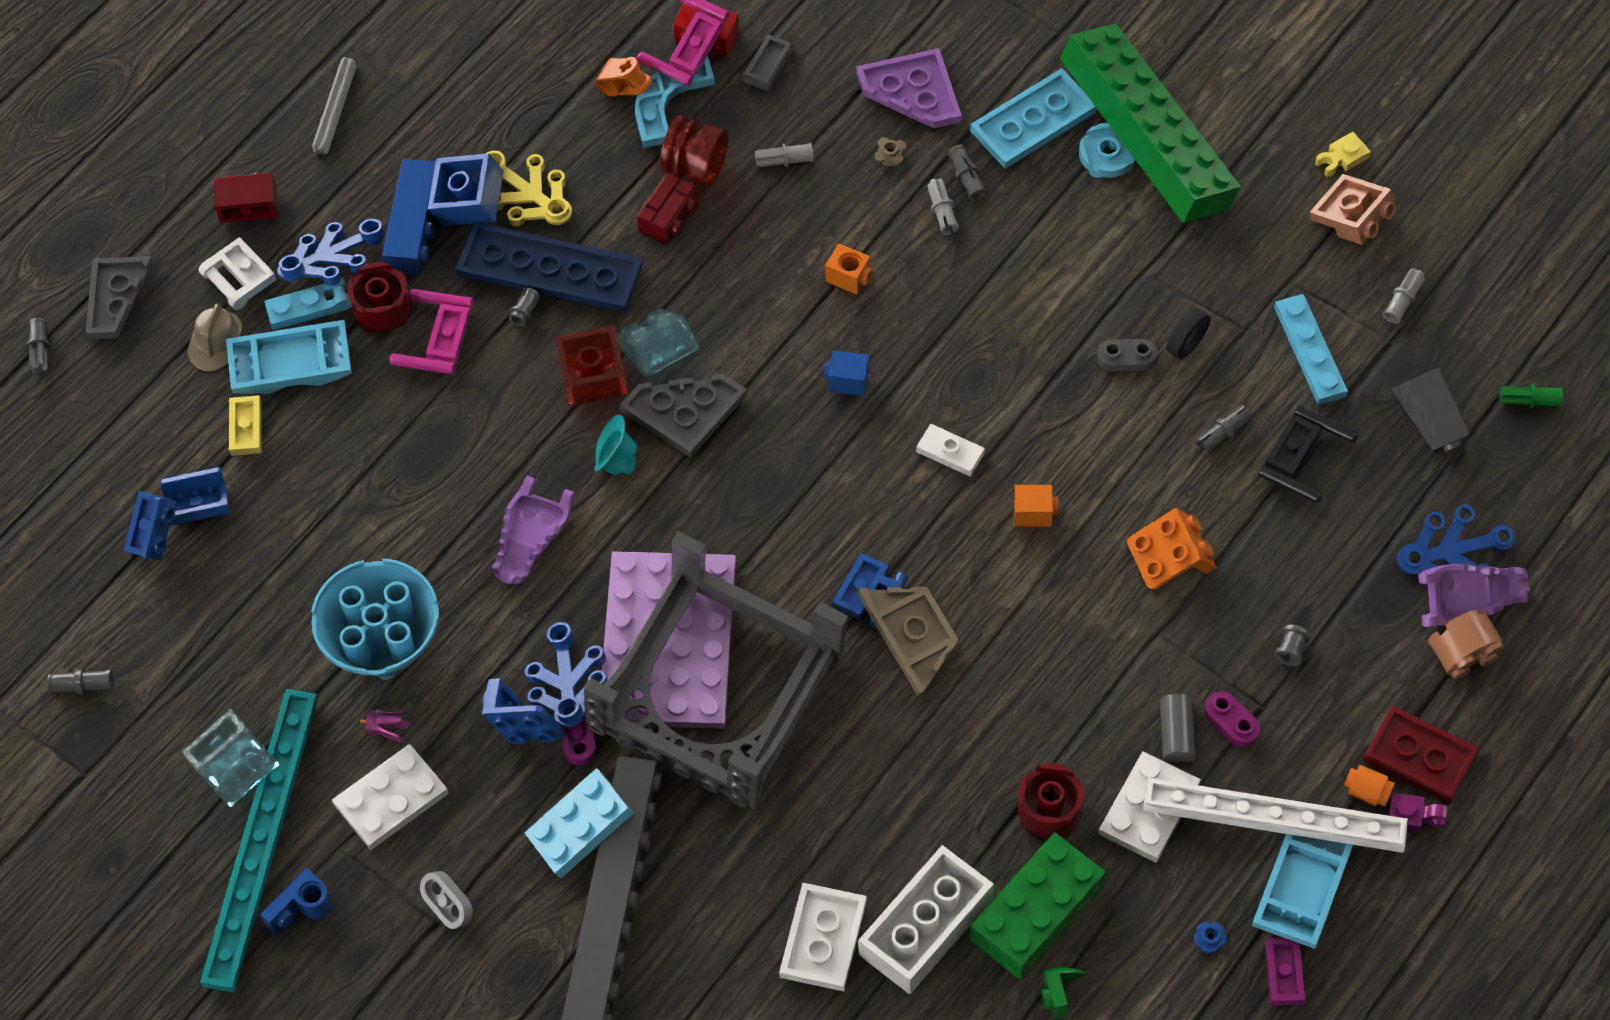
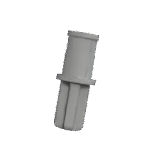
[755,143,814,167]
[927,179,959,235]
[1382,268,1425,324]

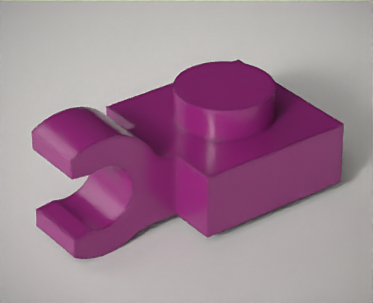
[1389,793,1447,832]

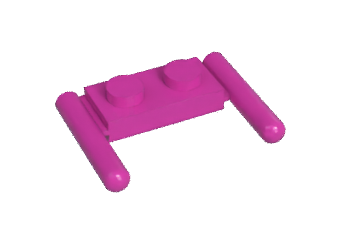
[637,0,730,86]
[389,289,473,374]

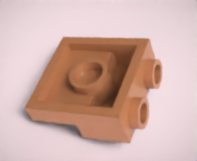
[1309,174,1396,245]

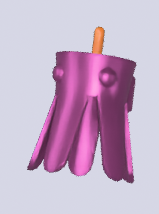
[360,709,410,743]

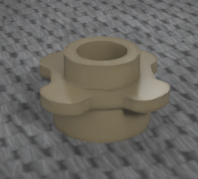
[875,138,906,167]

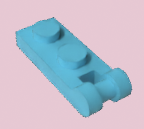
[264,277,351,331]

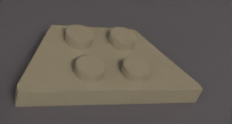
[857,587,958,696]

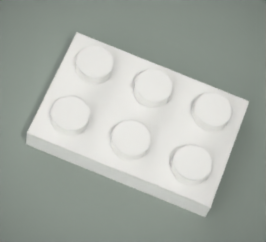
[332,744,449,850]
[1098,752,1201,863]
[779,883,867,991]

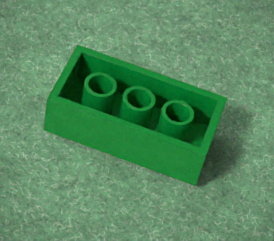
[970,832,1106,980]

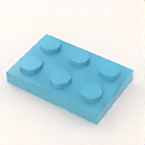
[525,768,634,878]

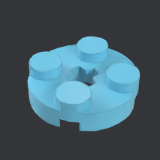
[1079,123,1136,178]

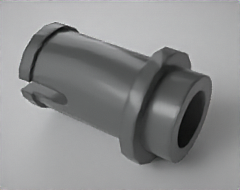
[509,288,541,326]

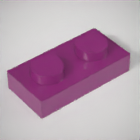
[1265,938,1305,1006]

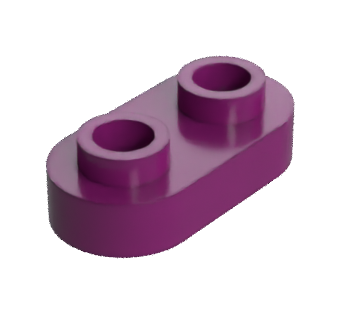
[1205,692,1260,748]
[561,713,596,766]

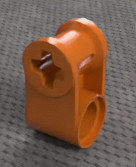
[595,57,652,97]

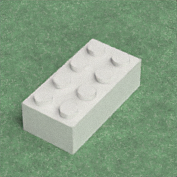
[858,845,994,994]

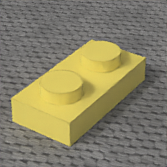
[229,395,261,456]

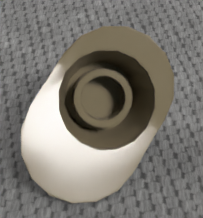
[188,304,242,372]

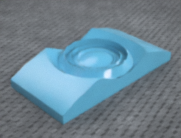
[226,320,352,394]
[1252,834,1353,949]

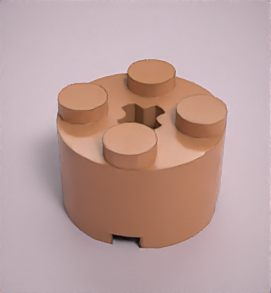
[1428,609,1504,680]

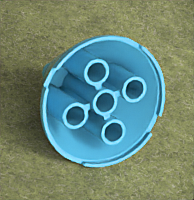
[311,558,439,680]

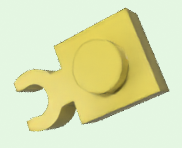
[1315,132,1371,177]

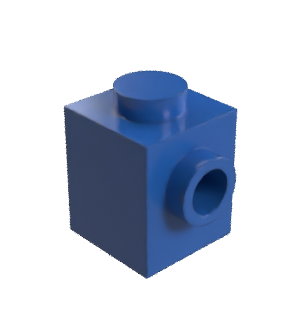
[824,350,869,396]

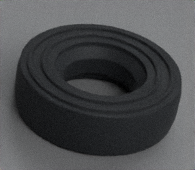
[1166,307,1211,359]

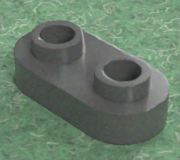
[1097,339,1158,372]

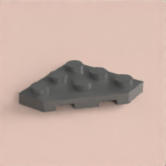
[619,374,747,458]

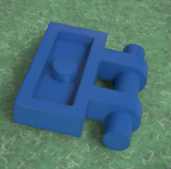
[832,553,908,629]

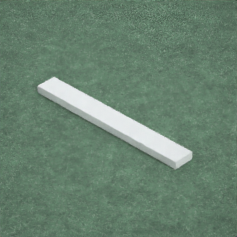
[1143,778,1408,853]

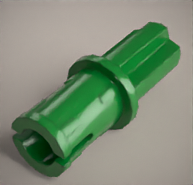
[1499,384,1563,408]

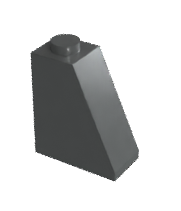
[1392,367,1469,452]

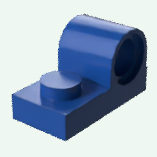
[261,868,332,935]

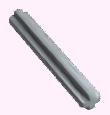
[312,57,357,155]

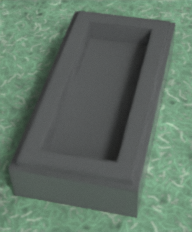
[742,34,794,91]

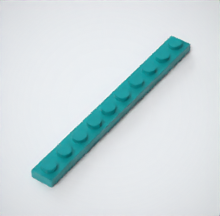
[200,689,318,993]

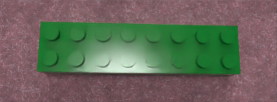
[1060,24,1241,223]

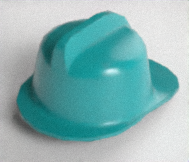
[594,415,638,475]

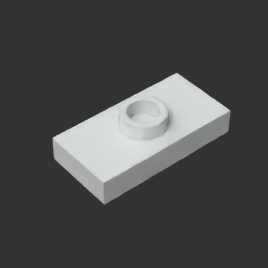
[916,424,985,477]

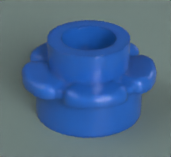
[1194,922,1227,953]

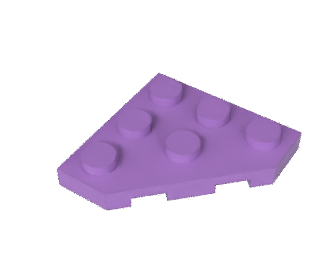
[856,48,962,128]

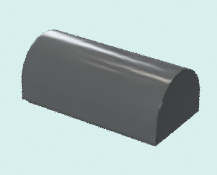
[1160,694,1196,762]

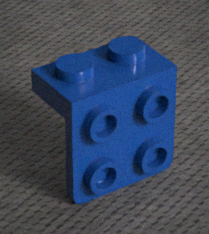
[482,678,565,744]

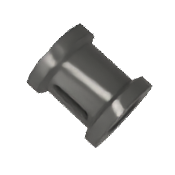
[1274,625,1311,666]

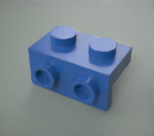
[161,467,230,526]
[124,491,176,560]

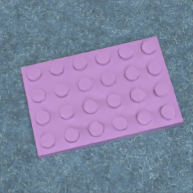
[601,552,736,729]

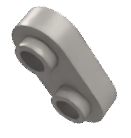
[420,871,473,929]

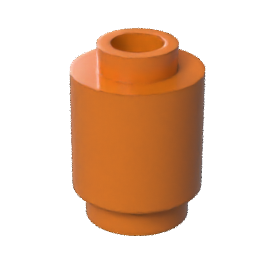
[1344,765,1395,807]

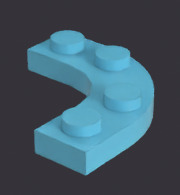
[635,56,715,148]

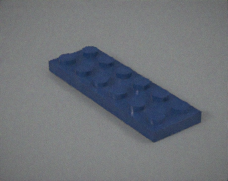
[456,222,643,313]

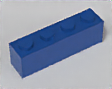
[382,159,436,275]

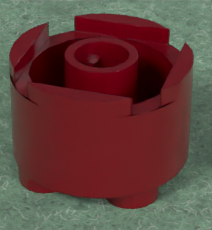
[347,262,411,332]
[1018,763,1084,839]

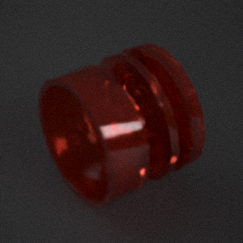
[659,115,729,188]

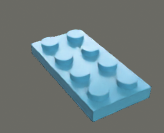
[970,68,1097,169]

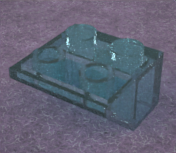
[615,309,699,377]
[182,709,279,807]

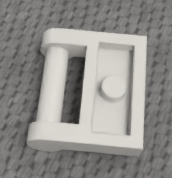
[199,237,276,310]

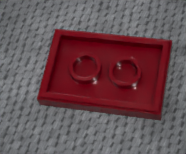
[1363,705,1479,804]

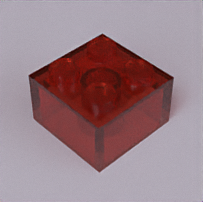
[555,325,628,406]

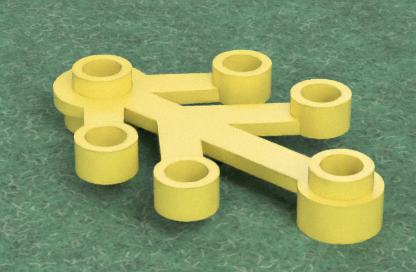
[486,151,572,227]

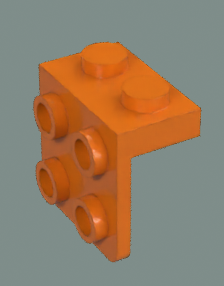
[1127,508,1217,590]

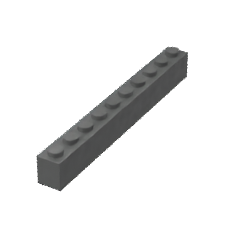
[562,756,662,1020]

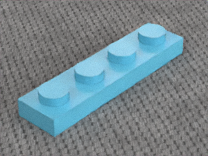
[1274,294,1348,405]

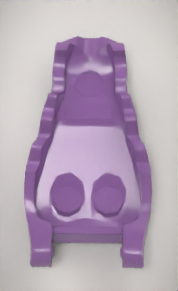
[492,476,575,585]
[1418,564,1530,627]

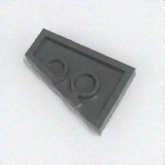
[86,256,153,339]

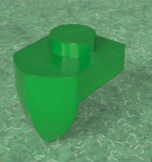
[1041,967,1085,1019]

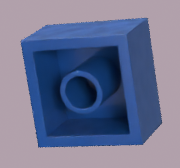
[428,153,504,226]

